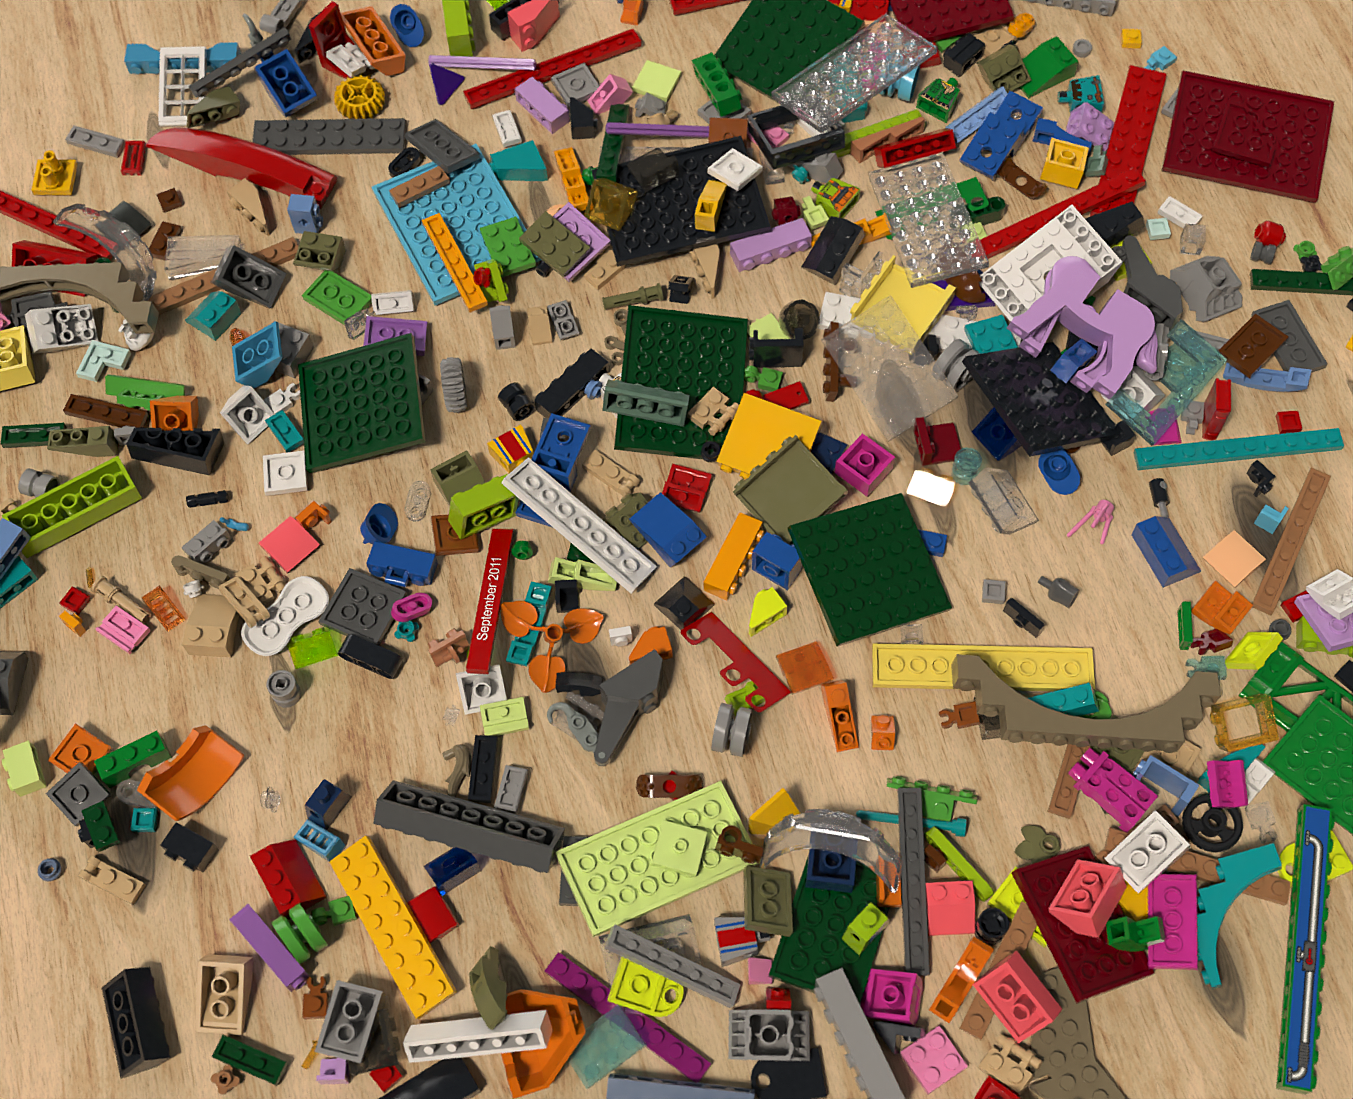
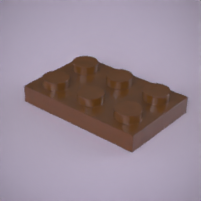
[1217,313,1289,378]

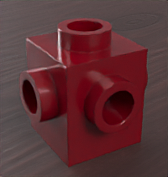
[772,196,801,226]

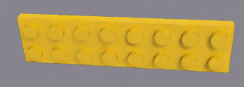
[329,835,457,1019]

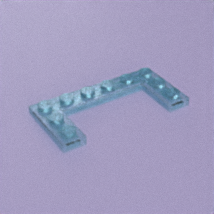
[1105,319,1227,446]

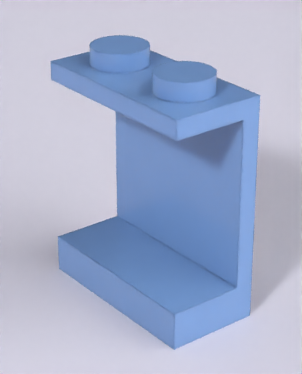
[1132,755,1199,817]

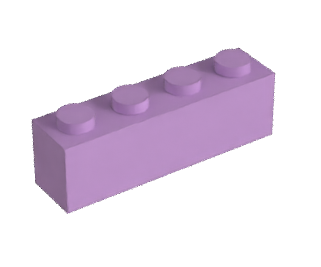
[730,218,812,272]

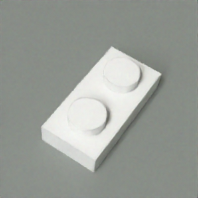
[1158,196,1203,233]
[371,290,414,315]

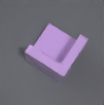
[316,1057,350,1084]

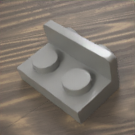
[181,520,232,564]

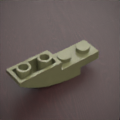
[469,946,508,1030]

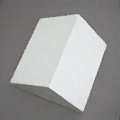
[456,664,507,715]

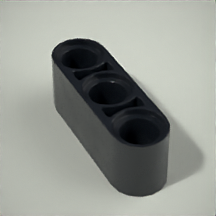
[337,634,403,679]

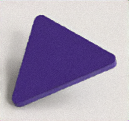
[429,63,464,105]

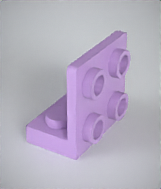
[1066,102,1114,151]

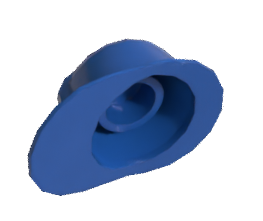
[390,4,424,47]
[1038,450,1080,495]
[360,503,398,544]

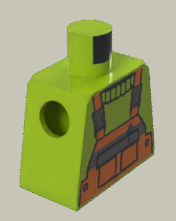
[811,178,860,218]

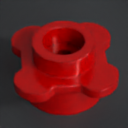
[473,267,491,288]

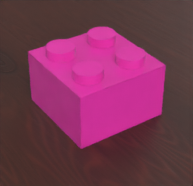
[835,433,895,497]

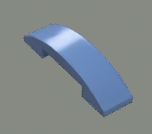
[1223,363,1312,392]

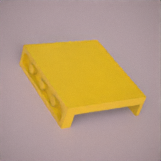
[716,393,823,480]

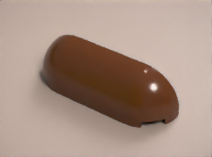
[935,244,985,303]

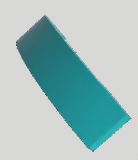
[506,581,552,667]

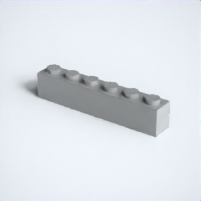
[813,968,905,1099]

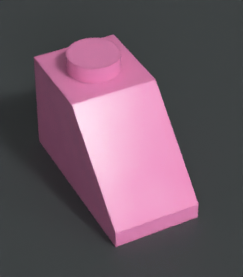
[587,74,633,115]

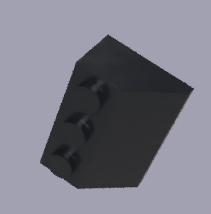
[801,216,865,285]

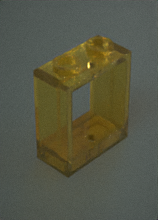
[1210,693,1279,752]

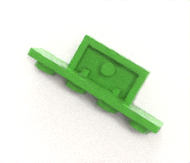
[1321,246,1353,290]
[105,374,185,410]
[887,776,978,821]

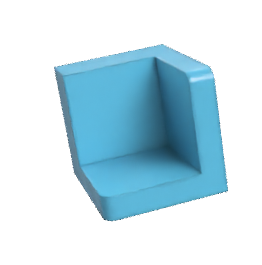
[1254,505,1289,534]

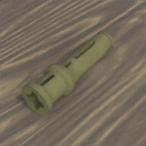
[602,283,663,310]

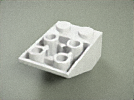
[25,304,98,354]

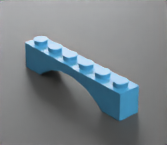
[124,42,241,74]

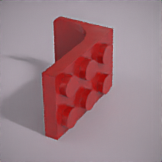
[308,1,363,79]

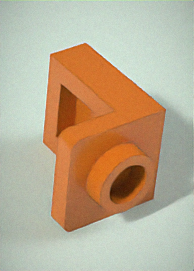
[871,715,895,750]

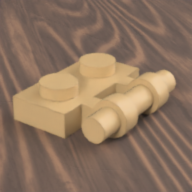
[687,387,739,436]
[235,556,285,606]
[979,1034,1043,1097]

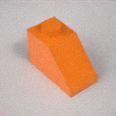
[629,626,672,665]

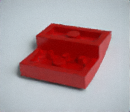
[662,464,713,513]
[407,886,459,944]

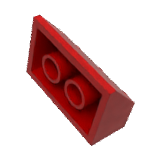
[250,839,327,920]

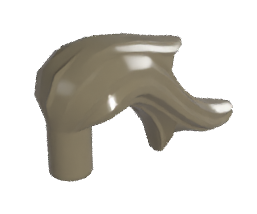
[442,744,471,798]

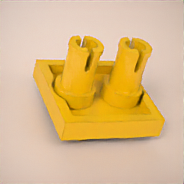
[31,150,78,195]

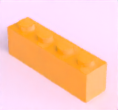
[703,512,765,601]

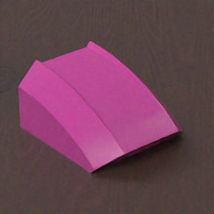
[860,969,923,1026]

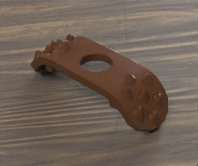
[998,157,1047,199]
[636,775,703,798]

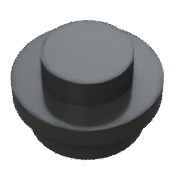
[1269,619,1292,641]

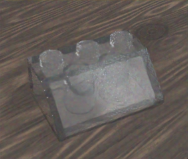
[968,467,1039,534]

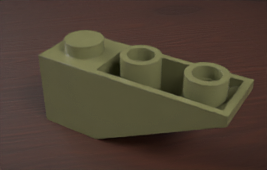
[187,86,240,128]
[47,426,118,457]

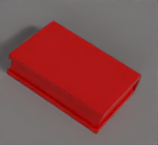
[1202,378,1231,440]

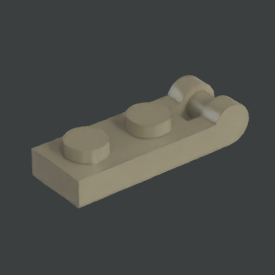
[171,555,231,589]

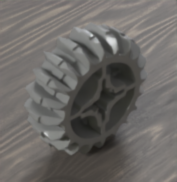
[440,357,467,413]

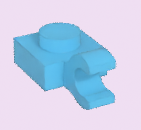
[1144,46,1177,71]

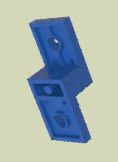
[960,91,1043,179]
[516,413,591,528]

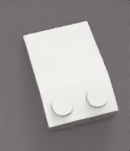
[1105,810,1191,894]

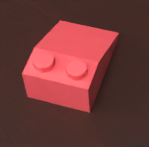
[507,0,560,52]

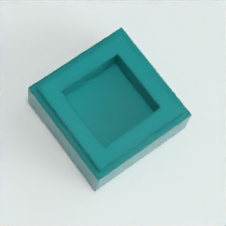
[131,808,158,832]

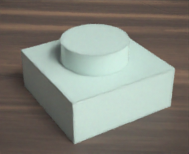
[1146,218,1171,240]

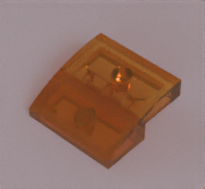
[775,641,834,695]

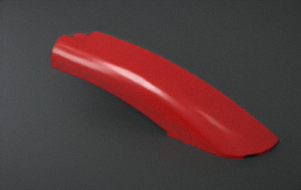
[145,127,337,210]

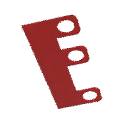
[680,611,791,712]

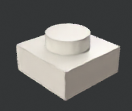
[609,626,632,647]

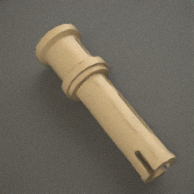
[91,576,151,624]

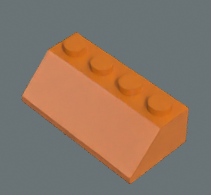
[341,6,406,76]

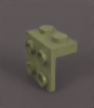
[602,492,648,550]

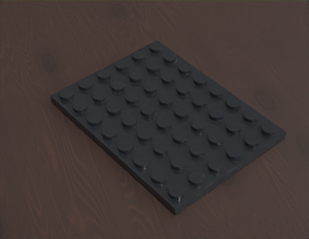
[592,136,771,267]

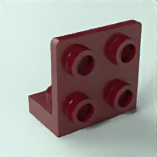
[913,417,963,466]

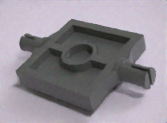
[6,291,69,334]

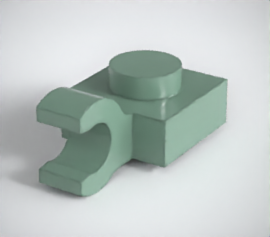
[1084,145,1108,177]

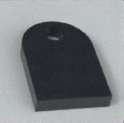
[750,1048,827,1099]

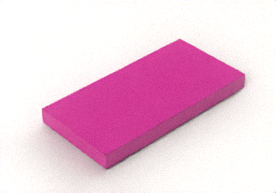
[1148,874,1198,970]

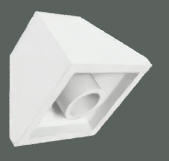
[220,385,274,444]

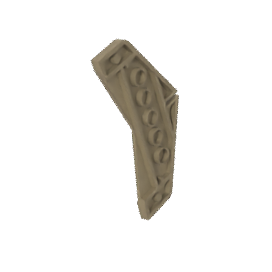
[1028,968,1126,1099]

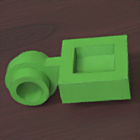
[744,366,783,392]
[311,896,357,926]

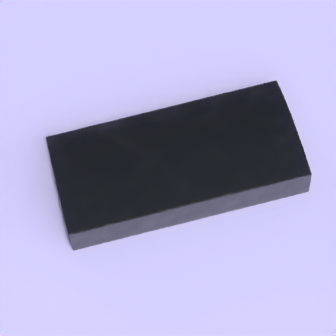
[379,1057,481,1099]

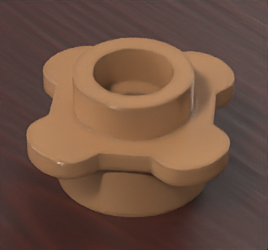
[211,1065,240,1095]

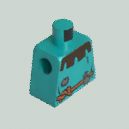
[1057,75,1104,113]

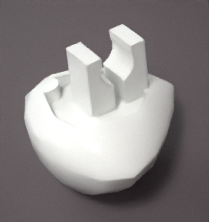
[118,319,154,351]

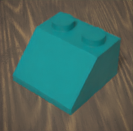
[185,291,242,341]

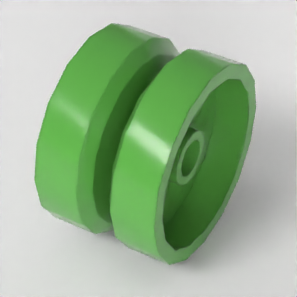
[271,903,328,965]

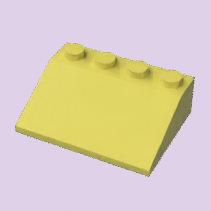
[0,325,35,391]

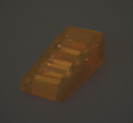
[141,585,185,632]

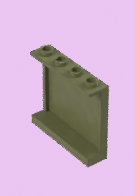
[733,435,848,545]

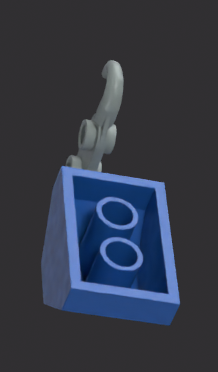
[243,13,318,118]

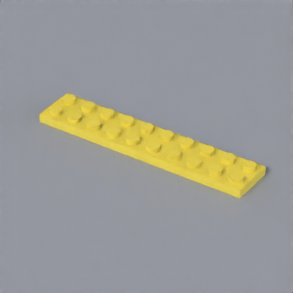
[872,643,1095,691]

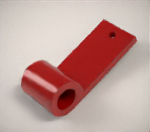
[746,381,809,410]

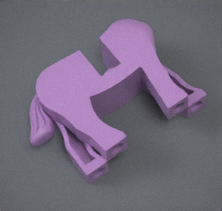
[1007,256,1158,399]

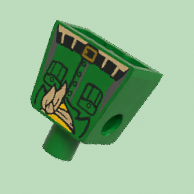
[916,78,960,123]

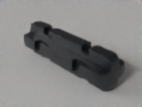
[186,490,228,508]

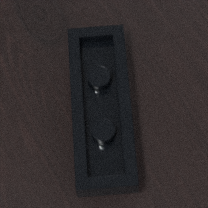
[468,735,498,803]

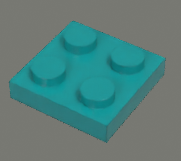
[964,314,1018,354]

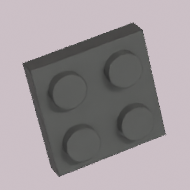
[46,762,111,827]

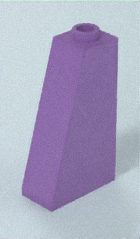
[229,904,309,992]

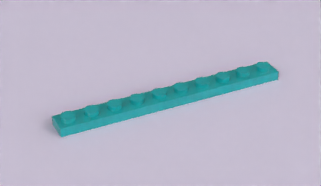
[1133,428,1344,471]

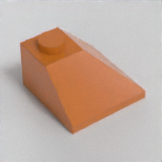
[150,396,199,431]

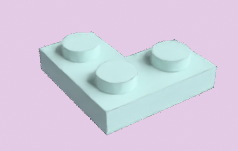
[76,340,131,382]

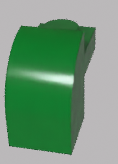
[1106,916,1165,952]

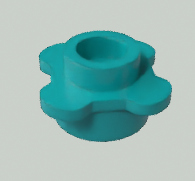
[791,165,809,184]
[394,621,419,642]

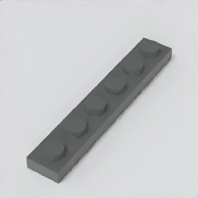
[189,27,291,98]

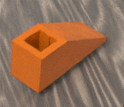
[820,680,859,752]

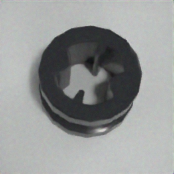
[701,441,720,462]

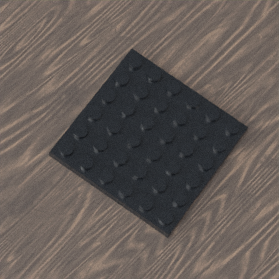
[962,342,1120,457]

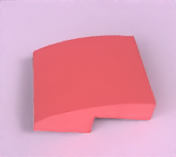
[258,516,320,573]

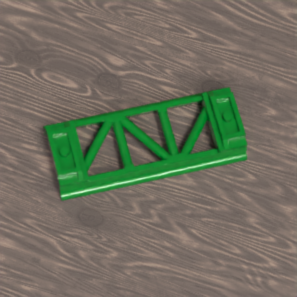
[1239,642,1353,732]

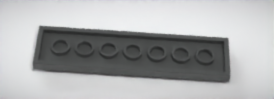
[252,118,406,155]

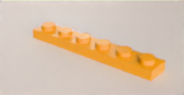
[422,213,488,313]

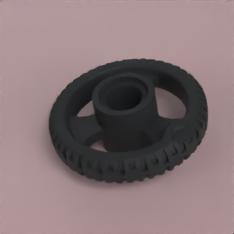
[1182,794,1243,853]

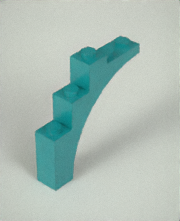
[1197,843,1282,989]

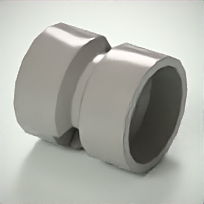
[18,468,60,498]
[266,670,301,708]

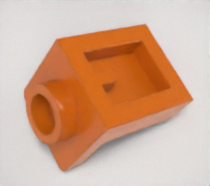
[295,501,331,530]

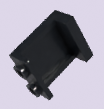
[749,328,804,368]

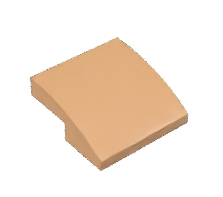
[1203,530,1266,588]

